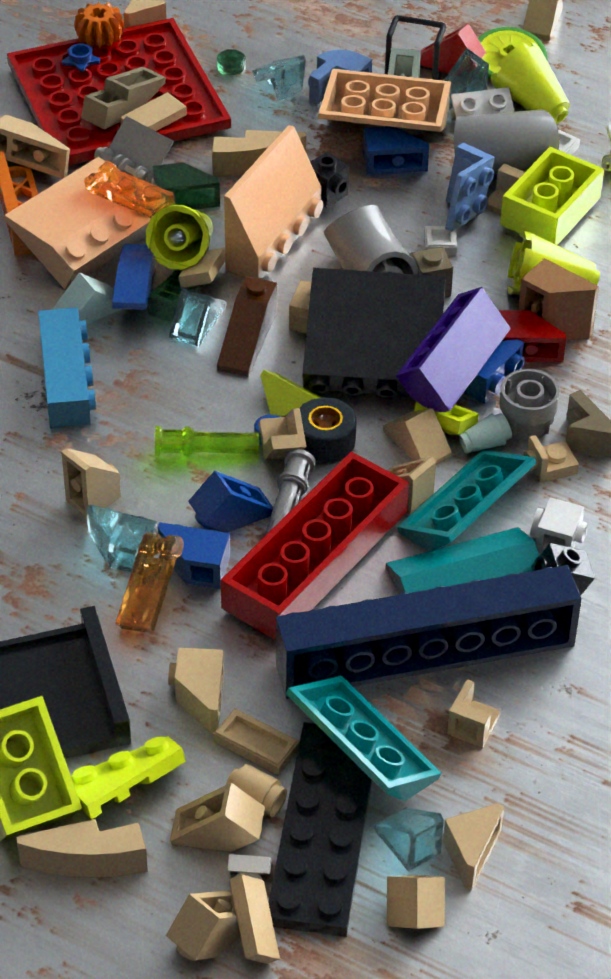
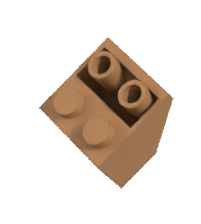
[518,258,599,340]

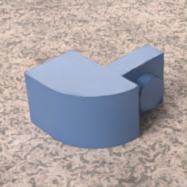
[308,50,373,104]

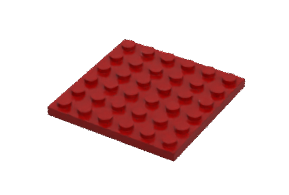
[7,18,231,166]

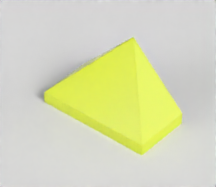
[260,369,322,417]

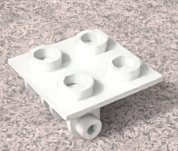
[450,87,515,121]

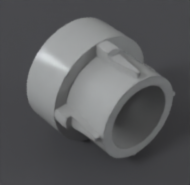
[499,369,560,440]

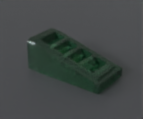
[148,270,204,324]

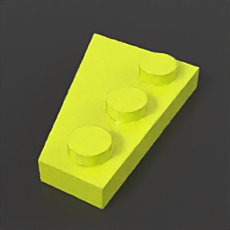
[71,736,186,820]

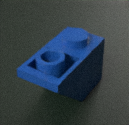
[464,339,525,404]
[157,522,230,589]

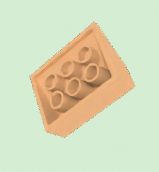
[318,69,451,132]
[224,125,323,279]
[3,157,164,290]

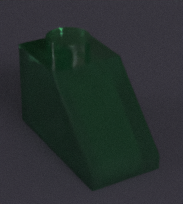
[153,162,220,209]

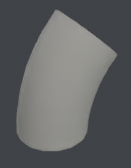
[454,109,560,173]
[324,205,419,275]

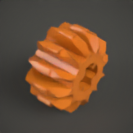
[74,2,124,48]

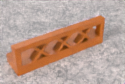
[0,151,38,256]

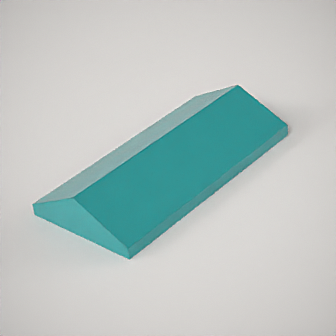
[397,450,537,551]
[386,527,539,594]
[286,676,442,801]

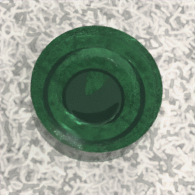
[217,49,246,75]

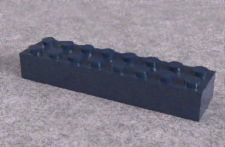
[276,565,582,699]

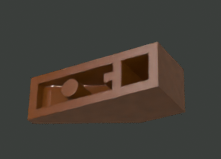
[217,276,277,377]

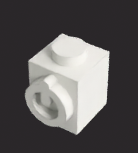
[530,497,588,553]

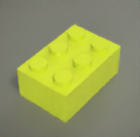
[500,147,604,245]
[0,696,82,841]

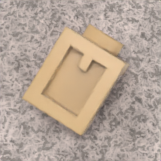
[524,435,579,483]

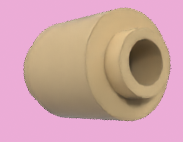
[226,764,287,817]

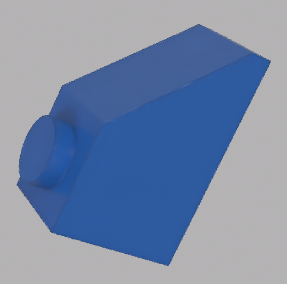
[363,126,429,175]
[188,470,273,533]

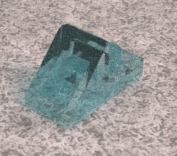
[252,55,306,100]

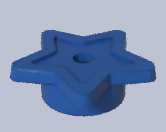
[62,43,100,72]

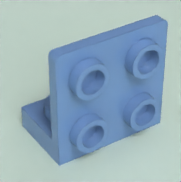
[445,143,495,231]

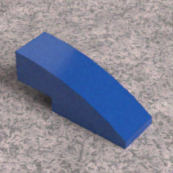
[112,244,156,310]

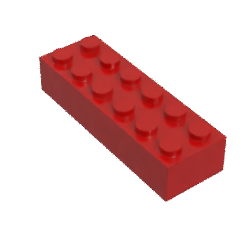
[221,451,409,640]

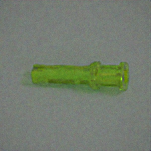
[154,425,259,457]

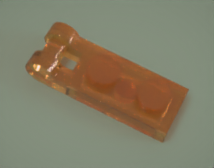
[84,161,175,218]
[115,532,184,633]

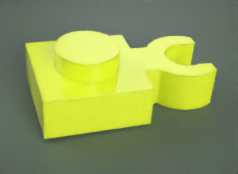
[414,402,479,435]

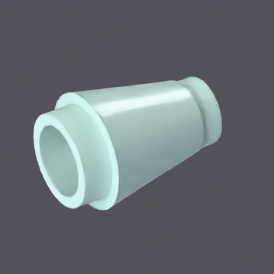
[458,413,512,454]

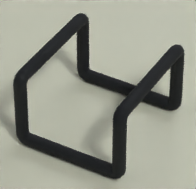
[385,15,446,80]

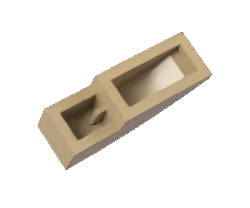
[212,130,306,176]
[16,819,148,878]

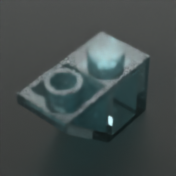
[86,504,158,576]

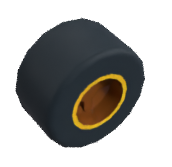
[299,397,357,463]

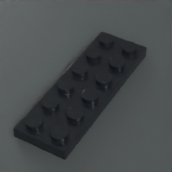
[268,722,373,937]

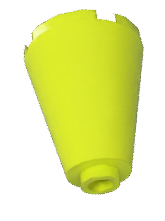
[491,43,570,124]
[146,204,213,270]
[507,231,600,296]

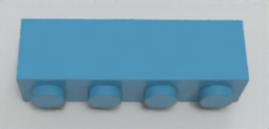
[38,307,96,428]

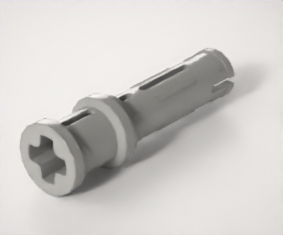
[264,449,316,536]

